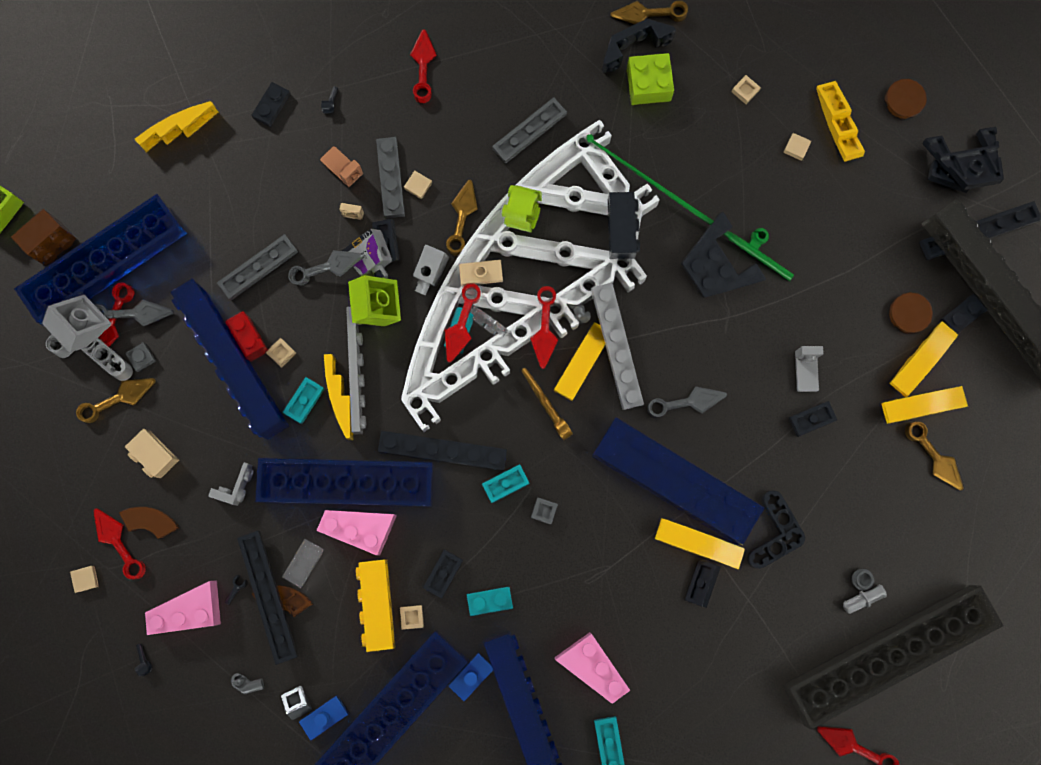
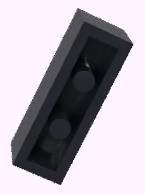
[607,192,640,259]

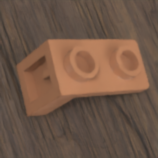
[320,146,363,187]

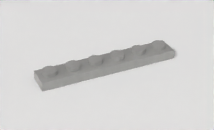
[591,282,644,410]
[347,307,366,435]

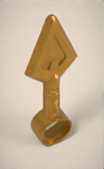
[610,0,688,24]
[446,180,478,256]
[522,368,573,440]
[76,378,156,423]
[905,422,964,490]

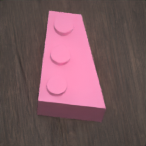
[317,510,397,556]
[145,581,221,635]
[554,632,630,703]

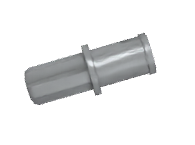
[843,584,887,614]

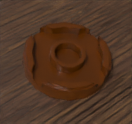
[885,79,927,119]
[889,292,933,334]

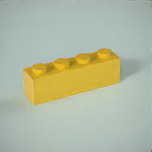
[356,560,395,652]

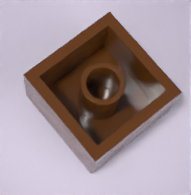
[11,209,77,266]

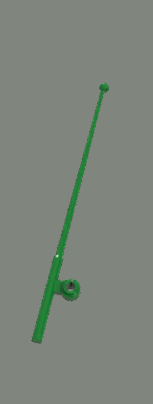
[586,134,794,281]

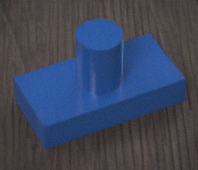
[448,653,494,701]
[299,695,349,741]

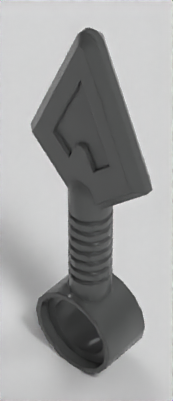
[288,250,363,286]
[95,300,174,326]
[647,386,727,418]

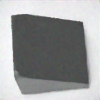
[281,686,312,720]

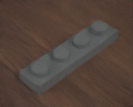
[492,97,567,164]
[376,137,405,219]
[217,234,298,300]

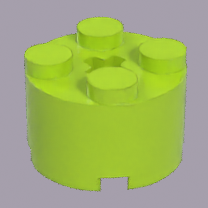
[502,185,542,232]

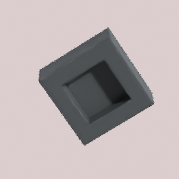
[125,342,156,372]
[531,497,558,525]

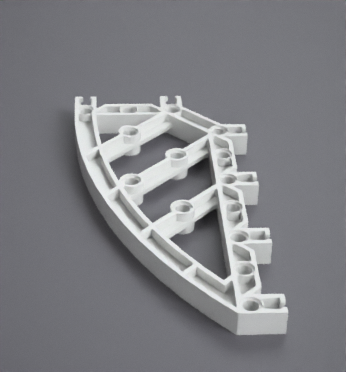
[401,120,660,432]

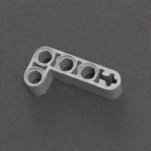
[46,334,133,381]

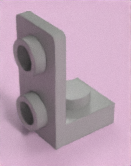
[795,346,823,392]
[208,462,253,506]

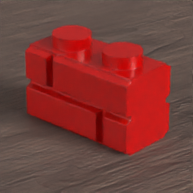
[225,311,268,361]

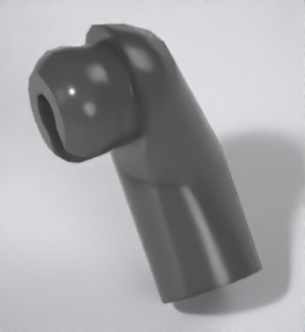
[573,305,591,324]
[231,673,264,694]

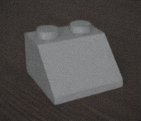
[42,295,111,353]

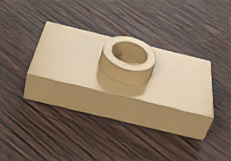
[459,260,503,286]

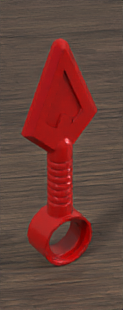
[410,29,437,103]
[98,282,135,347]
[445,283,481,363]
[530,286,558,369]
[94,508,146,579]
[817,727,899,765]

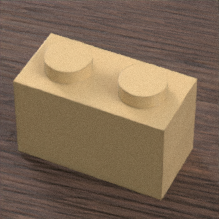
[125,429,179,478]

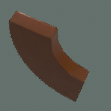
[119,507,179,539]
[252,586,313,617]

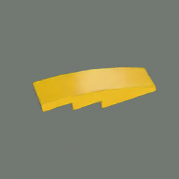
[816,81,865,162]
[135,101,219,152]
[554,322,605,401]
[890,322,958,397]
[324,354,353,440]
[881,386,968,424]
[655,518,745,569]

